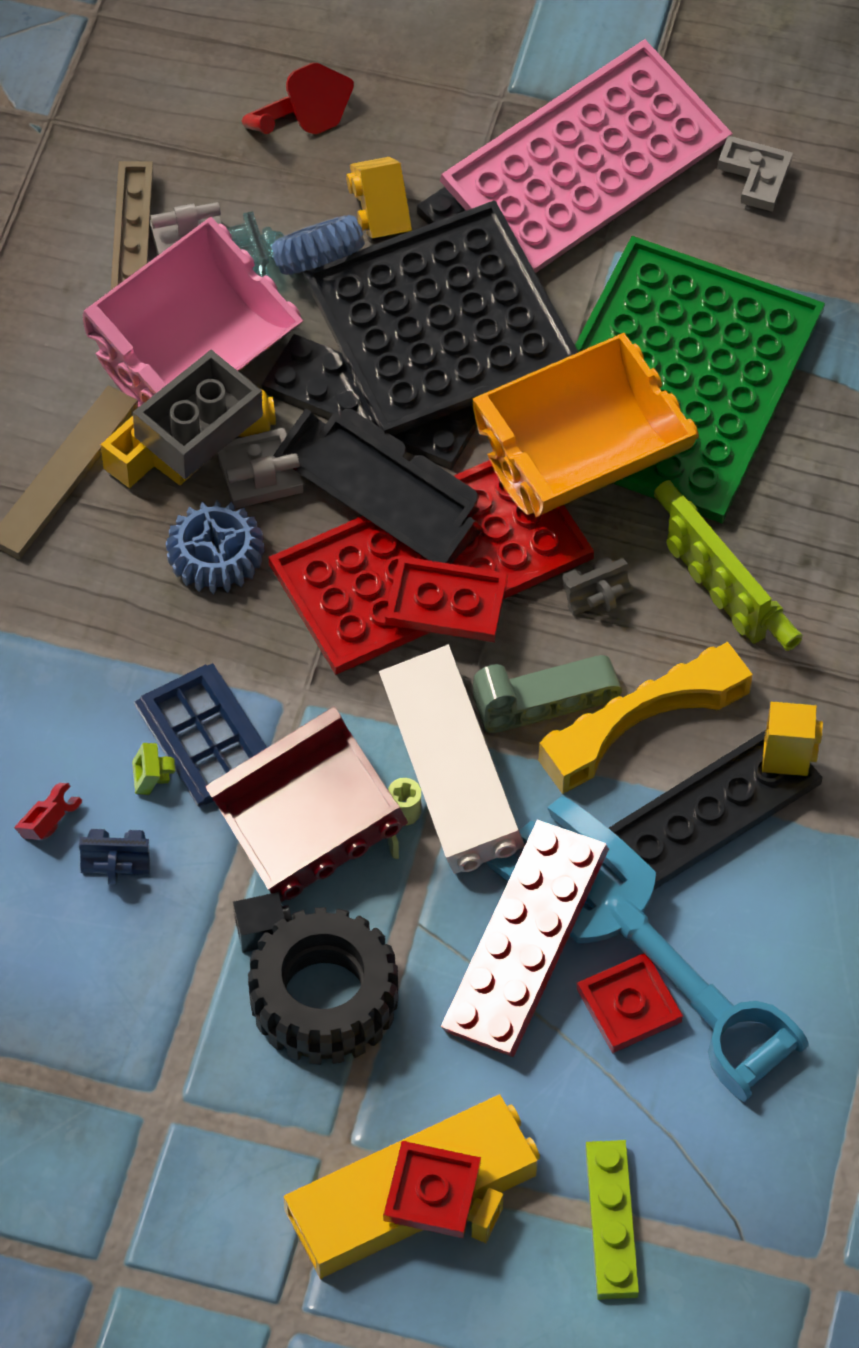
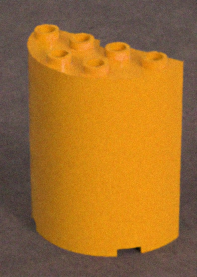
[473,333,699,517]

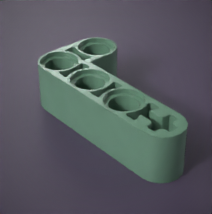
[473,655,622,733]

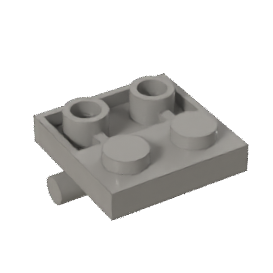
[149,202,221,255]
[217,428,303,509]

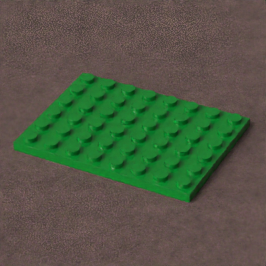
[575,236,825,524]

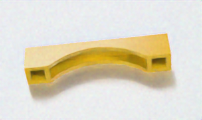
[538,642,753,794]

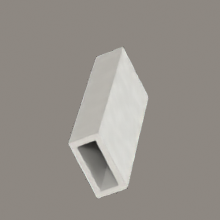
[379,644,525,874]

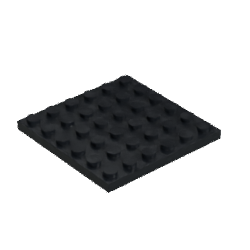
[303,200,578,436]

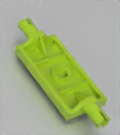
[654,480,803,651]

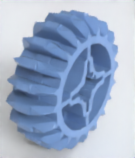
[271,215,365,275]
[166,500,264,594]

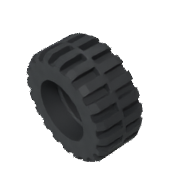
[248,907,398,1065]

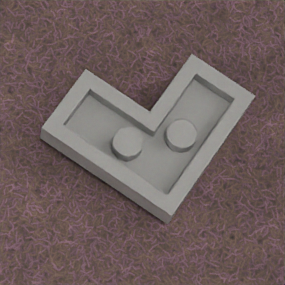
[717,136,793,212]

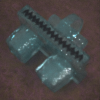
[227,211,284,277]

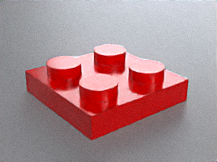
[577,953,683,1054]
[383,1141,481,1238]

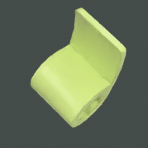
[387,778,421,859]

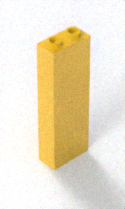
[283,1094,540,1279]

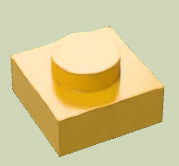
[468,1188,504,1243]

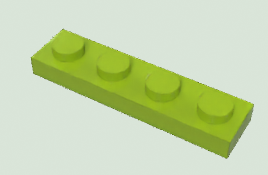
[585,1140,639,1300]

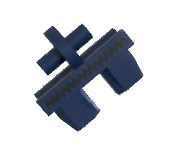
[79,829,150,885]

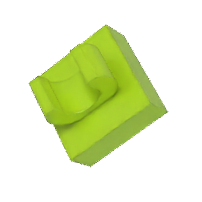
[132,743,176,795]

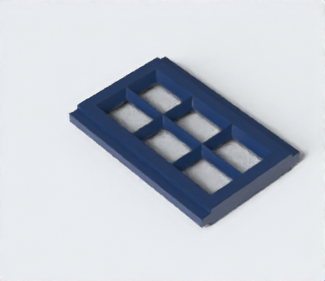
[134,663,267,807]

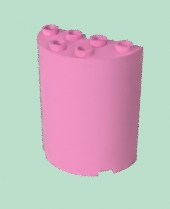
[83,217,303,407]

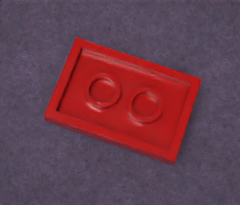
[385,556,508,643]

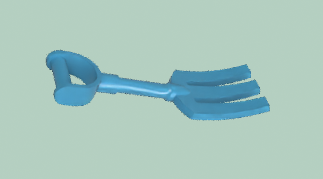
[487,795,809,1102]

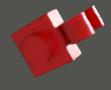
[14,782,82,840]

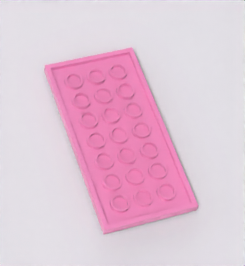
[440,39,732,273]

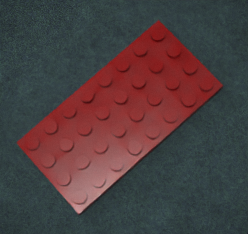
[269,460,594,675]

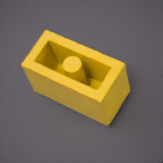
[762,701,823,776]

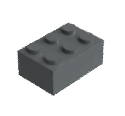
[133,349,263,479]

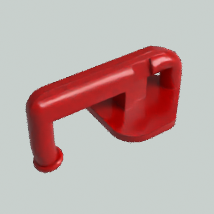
[241,62,354,134]

